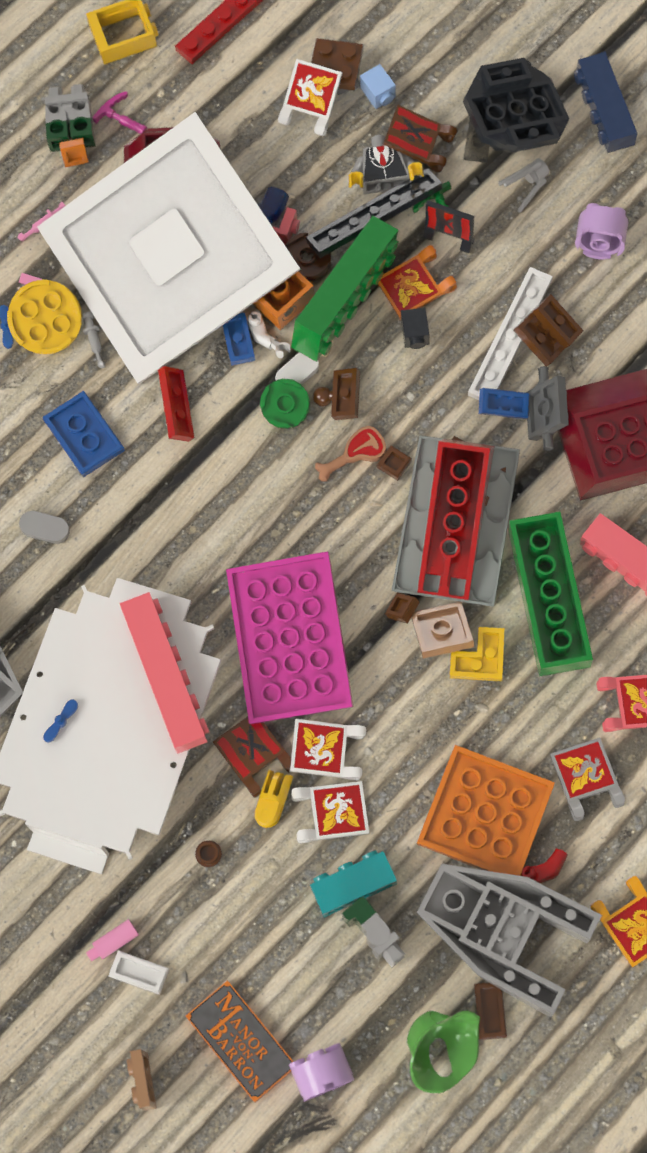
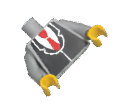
[349,135,424,195]

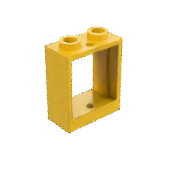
[86,0,159,65]

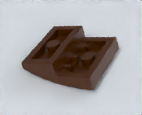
[513,294,584,367]

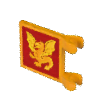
[590,876,647,968]

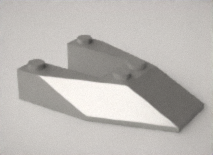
[417,864,602,1017]

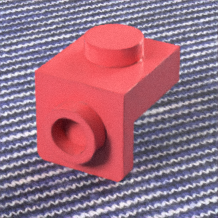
[272,207,300,245]

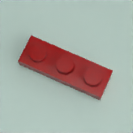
[158,366,195,442]

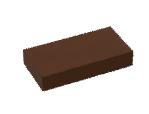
[474,983,507,1040]

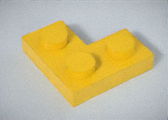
[450,627,505,681]

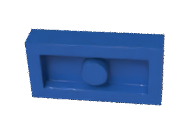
[222,312,256,366]

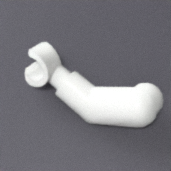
[247,311,290,358]

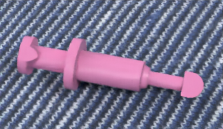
[18,202,65,241]

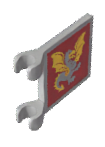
[550,738,625,821]

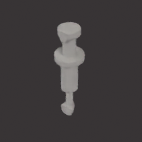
[82,312,106,368]

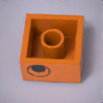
[253,271,315,330]

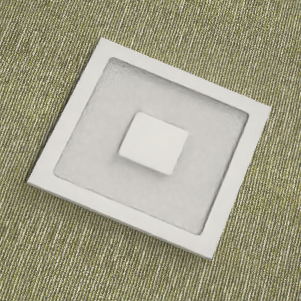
[37,112,301,384]

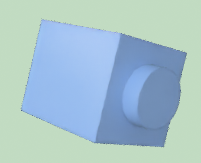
[360,64,396,109]

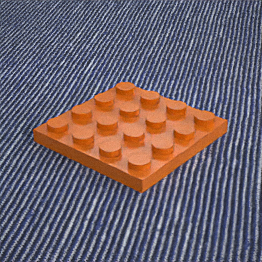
[417,745,555,876]

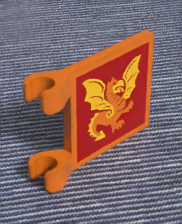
[378,245,457,320]

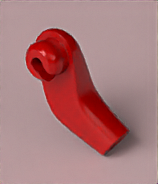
[521,848,568,883]

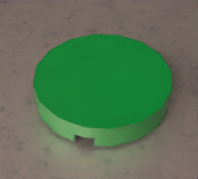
[260,378,310,429]

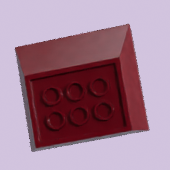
[558,369,647,501]

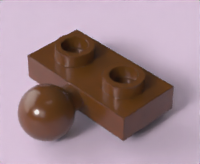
[313,368,360,420]

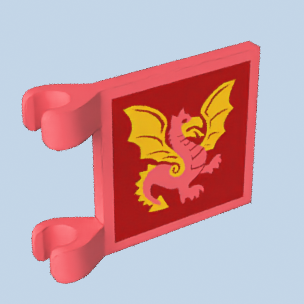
[596,675,647,732]

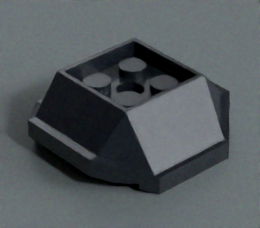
[463,57,569,152]

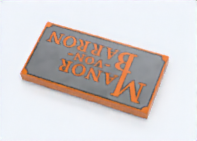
[186,980,294,1103]

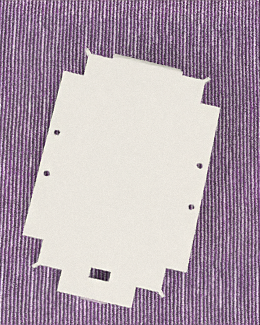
[0,578,221,875]

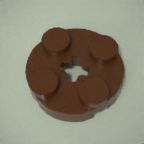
[285,233,331,281]

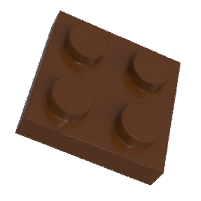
[311,38,364,91]

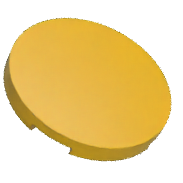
[7,280,82,354]

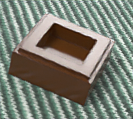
[377,445,412,481]
[385,592,420,624]

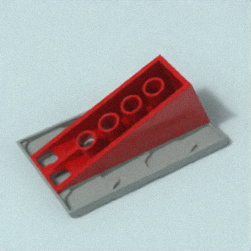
[392,435,520,607]

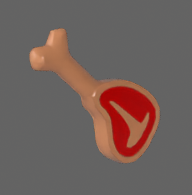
[315,426,386,482]

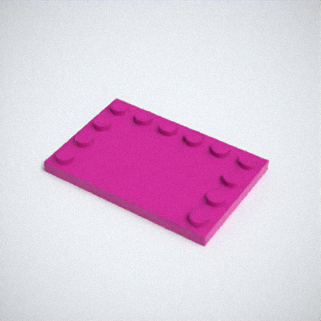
[226,551,354,724]

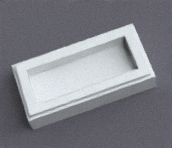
[109,950,169,995]

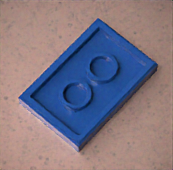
[42,391,125,478]

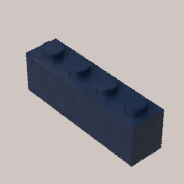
[574,52,637,153]

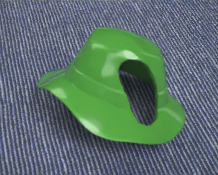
[407,1011,480,1093]

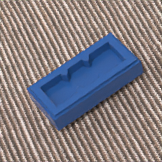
[478,388,529,419]

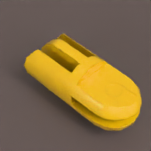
[254,770,293,828]

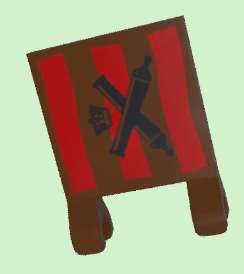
[383,105,457,173]
[213,716,291,798]

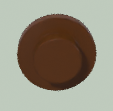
[195,840,222,868]

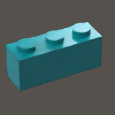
[310,850,397,918]

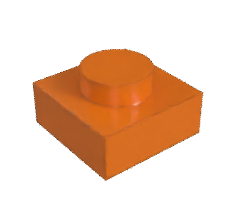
[59,138,89,167]

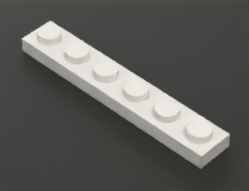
[468,267,553,400]

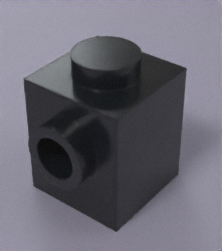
[401,307,430,349]

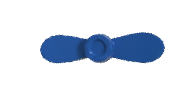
[0,305,14,349]
[43,699,78,743]

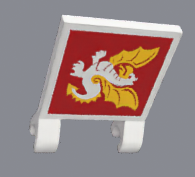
[278,59,342,136]
[290,719,366,781]
[291,781,369,843]

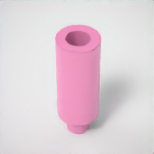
[86,919,139,961]

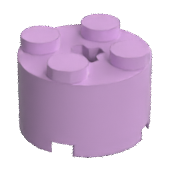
[575,203,628,260]
[289,1043,354,1101]

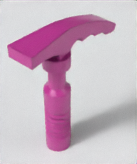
[92,91,148,134]

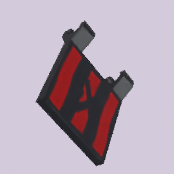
[423,200,475,254]

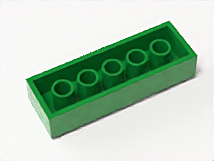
[291,216,399,362]
[508,512,593,677]

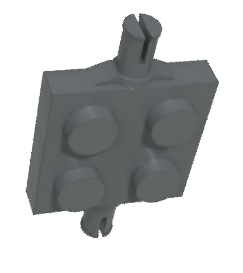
[526,366,568,451]

